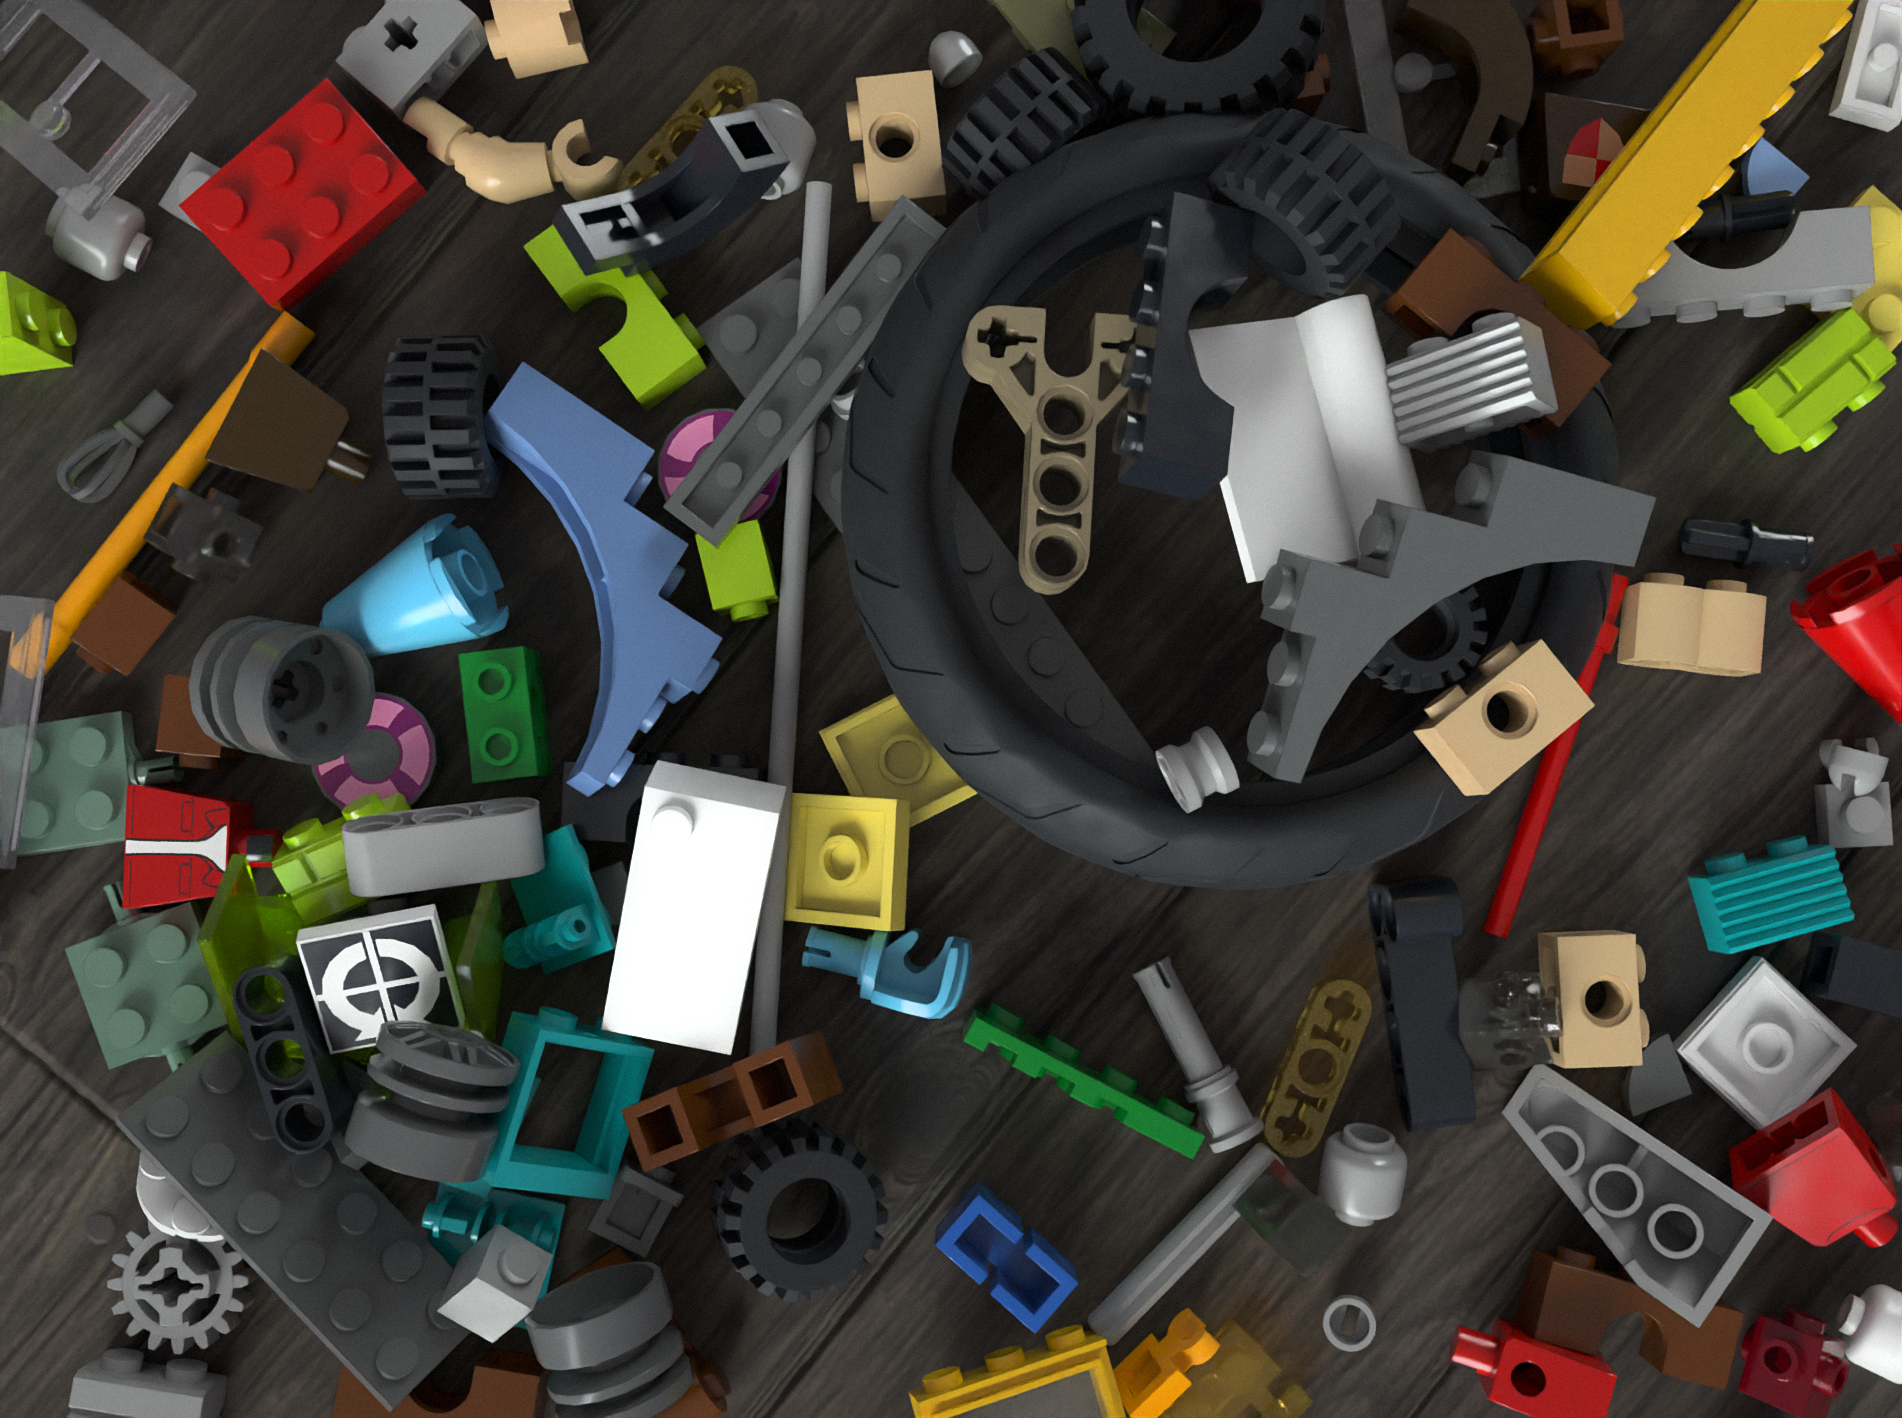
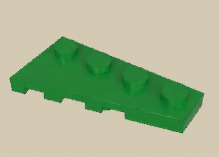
[962,1001,1205,1159]

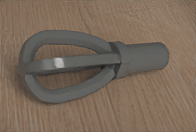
[57,389,174,503]

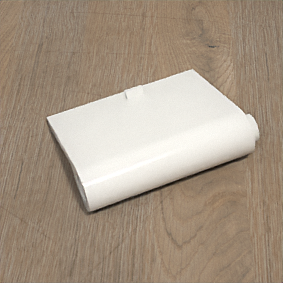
[1186,294,1427,584]

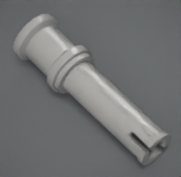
[1132,956,1265,1153]

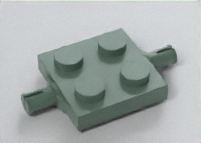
[0,711,184,857]
[65,880,238,1073]

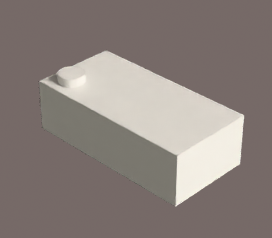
[601,760,787,1055]

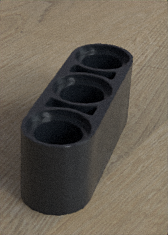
[232,953,354,1154]

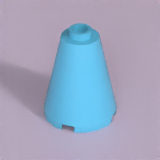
[319,513,509,658]

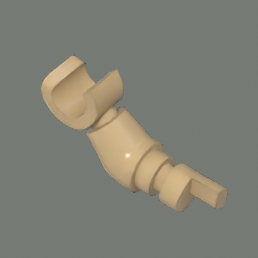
[403,96,626,204]

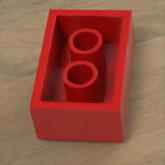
[178,78,428,313]

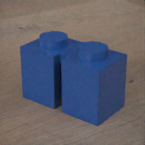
[935,1179,1079,1334]

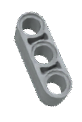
[341,797,546,897]

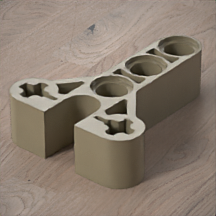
[961,305,1137,595]

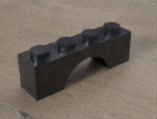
[1112,191,1255,502]

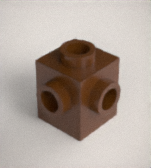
[1524,0,1625,82]

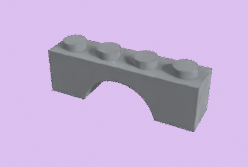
[1611,205,1875,328]

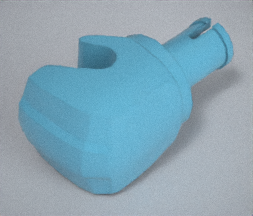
[802,926,973,1019]

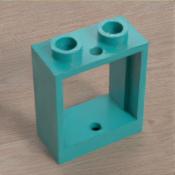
[481,1006,655,1200]

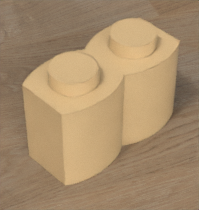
[1617,573,1767,677]

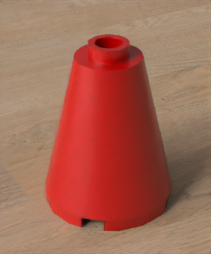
[1789,543,1902,724]

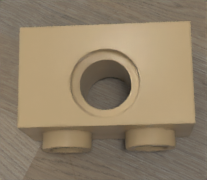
[846,70,946,222]
[1413,639,1595,796]
[1538,930,1649,1068]

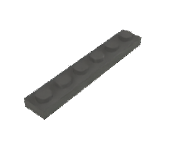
[663,195,947,549]

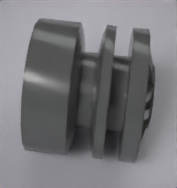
[188,615,375,766]
[344,1020,521,1183]
[525,1261,694,1418]

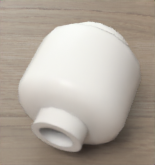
[1835,1284,1902,1384]

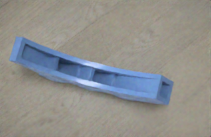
[484,361,723,797]

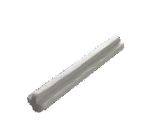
[1088,1142,1285,1346]

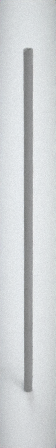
[735,181,832,1273]

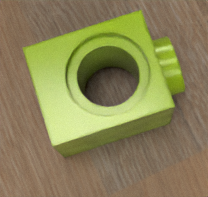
[695,519,780,622]

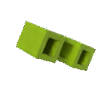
[523,225,707,412]

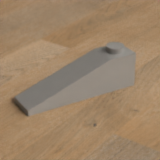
[1502,1060,1774,1328]

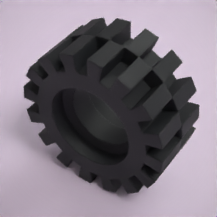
[1363,586,1488,693]

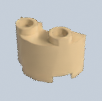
[484,0,589,79]

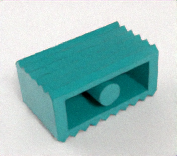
[1687,835,1855,954]

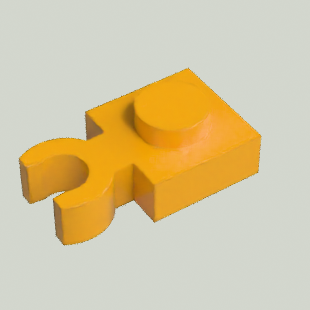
[1113,1308,1220,1418]

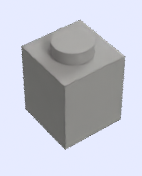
[437,1223,553,1343]

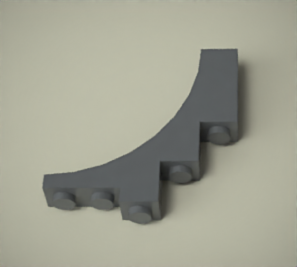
[1246,449,1656,784]

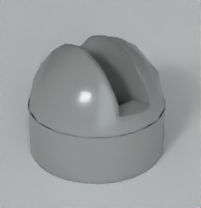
[928,30,983,89]
[1828,744,1889,796]
[1323,1295,1376,1352]

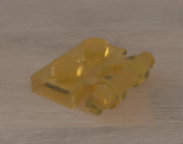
[1158,1317,1314,1418]

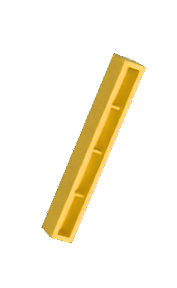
[1518,0,1854,331]

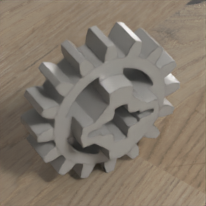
[107,1219,259,1354]

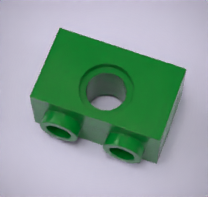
[458,646,554,784]

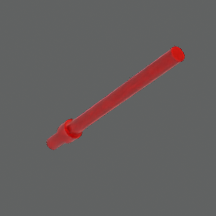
[1482,573,1629,939]

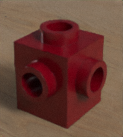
[1738,1308,1849,1418]

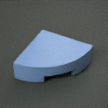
[1740,137,1810,196]

